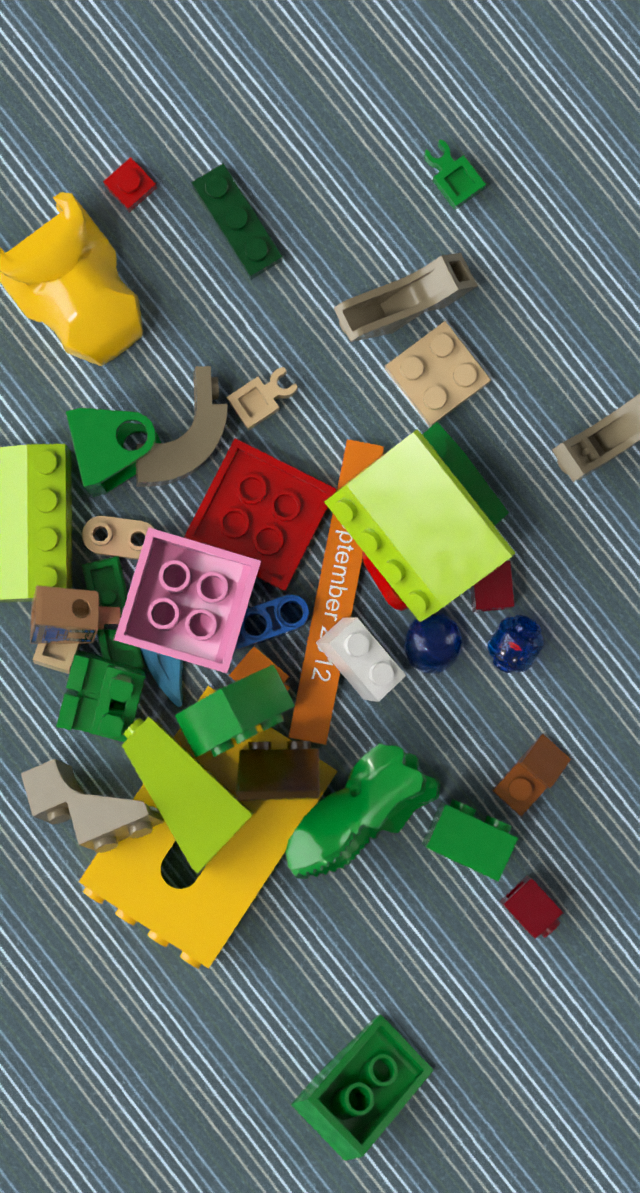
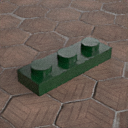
[191,163,283,280]

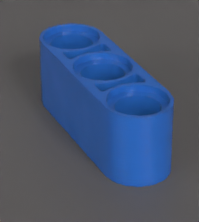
[234,595,309,652]

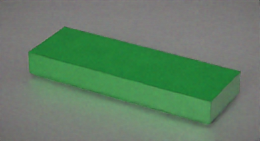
[81,556,145,669]

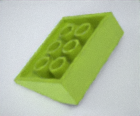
[324,429,515,622]
[0,444,72,602]

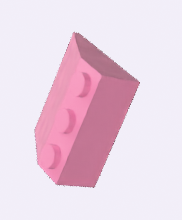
[114,527,261,673]

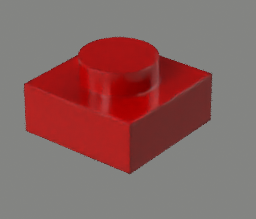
[103,157,157,213]

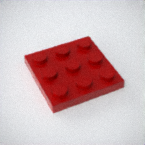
[184,438,337,592]

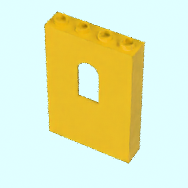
[79,686,337,969]

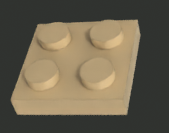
[385,321,491,427]

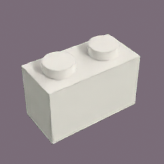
[316,617,406,702]

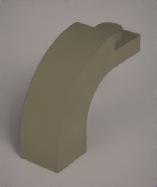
[135,366,228,487]
[552,393,640,482]

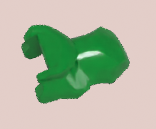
[286,743,441,879]

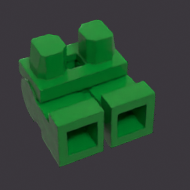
[56,650,146,742]

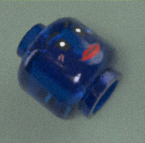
[487,615,544,673]

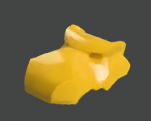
[0,192,143,366]

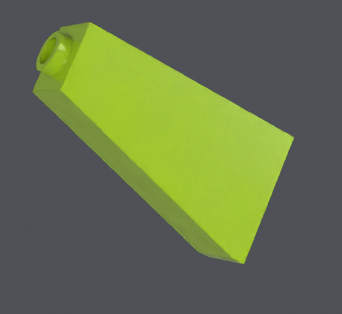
[122,717,254,873]

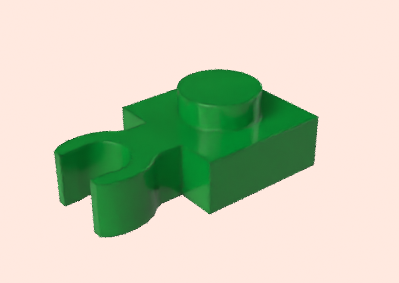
[424,139,486,210]

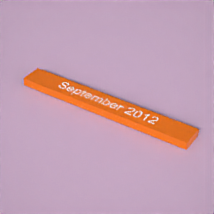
[289,439,384,745]

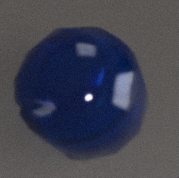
[403,612,463,674]

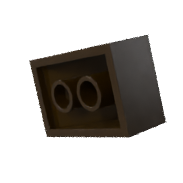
[237,741,320,800]

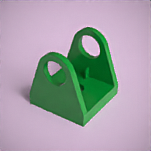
[66,408,161,497]

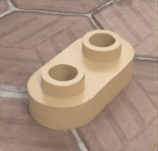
[82,516,154,560]

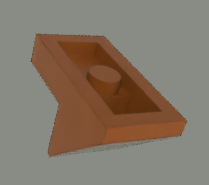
[491,734,571,817]

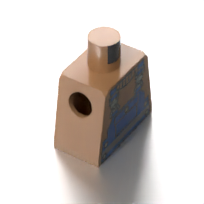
[30,586,120,644]

